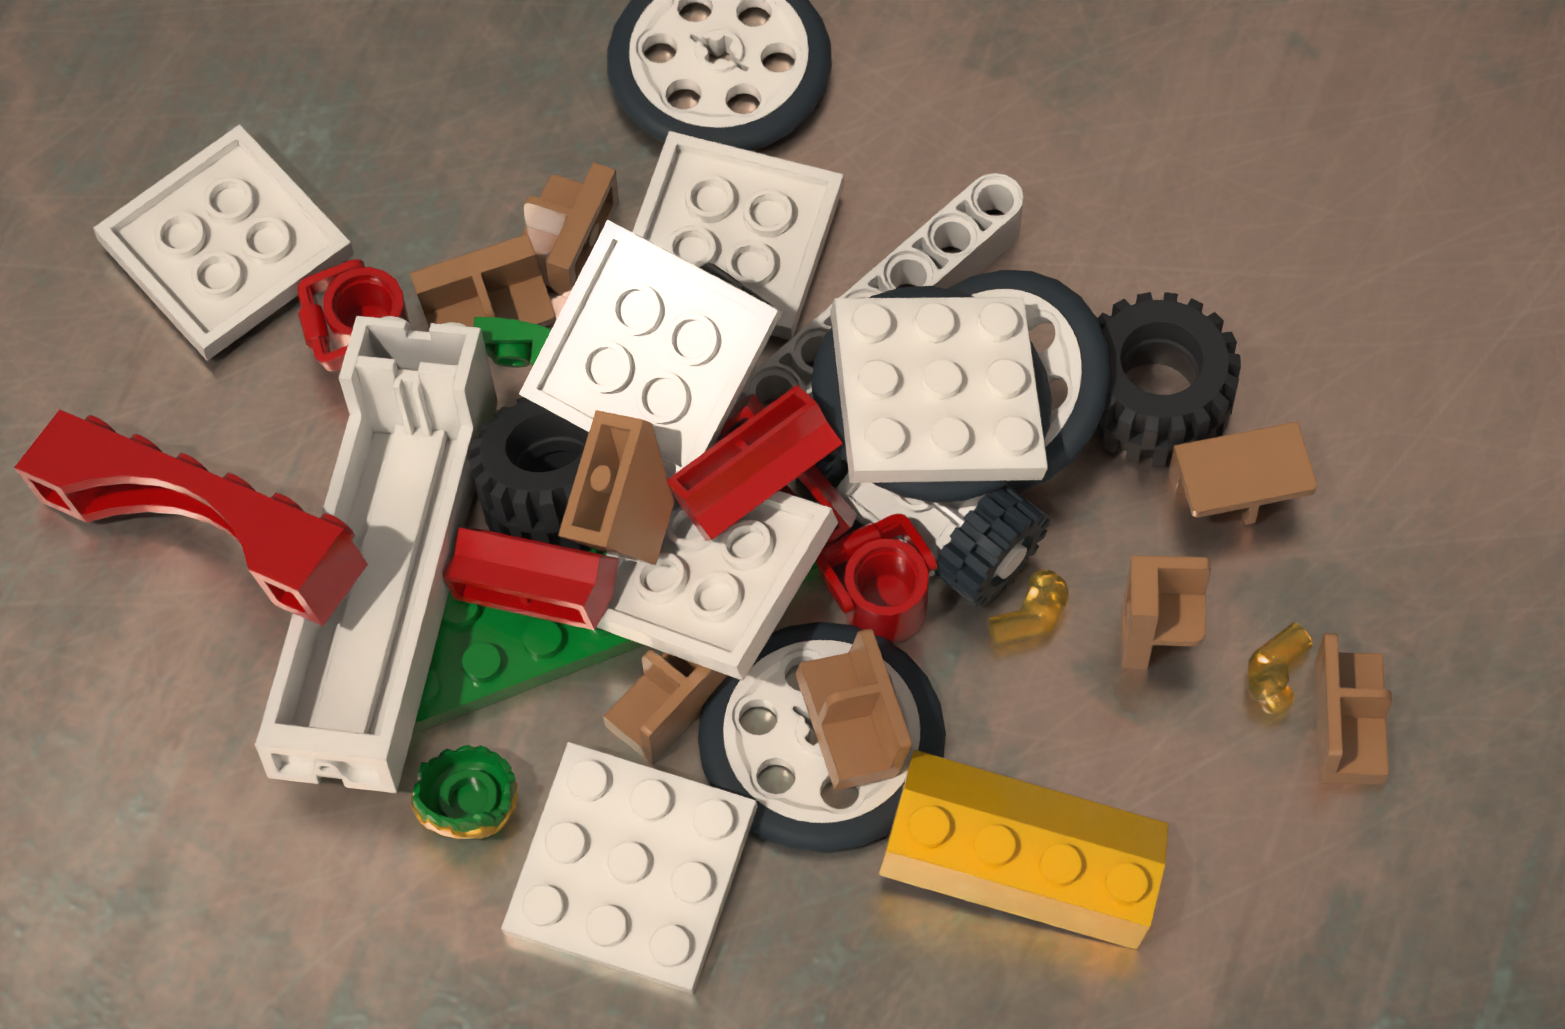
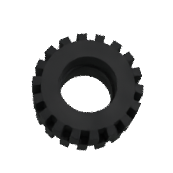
[1093,292,1241,466]
[469,397,589,550]

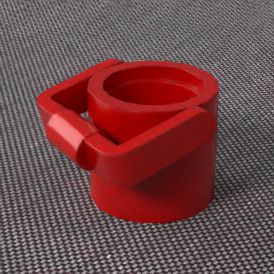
[298,259,410,371]
[816,513,938,644]

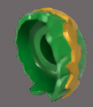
[411,745,518,839]

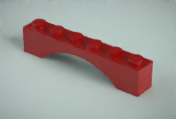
[14,409,368,626]

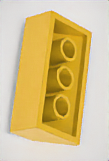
[878,750,1169,950]

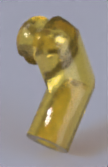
[987,569,1069,649]
[1248,622,1313,715]

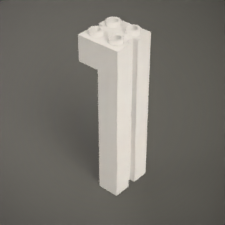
[255,316,498,793]

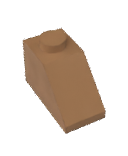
[558,410,674,565]

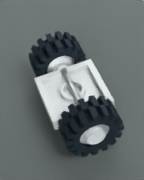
[812,397,1050,607]

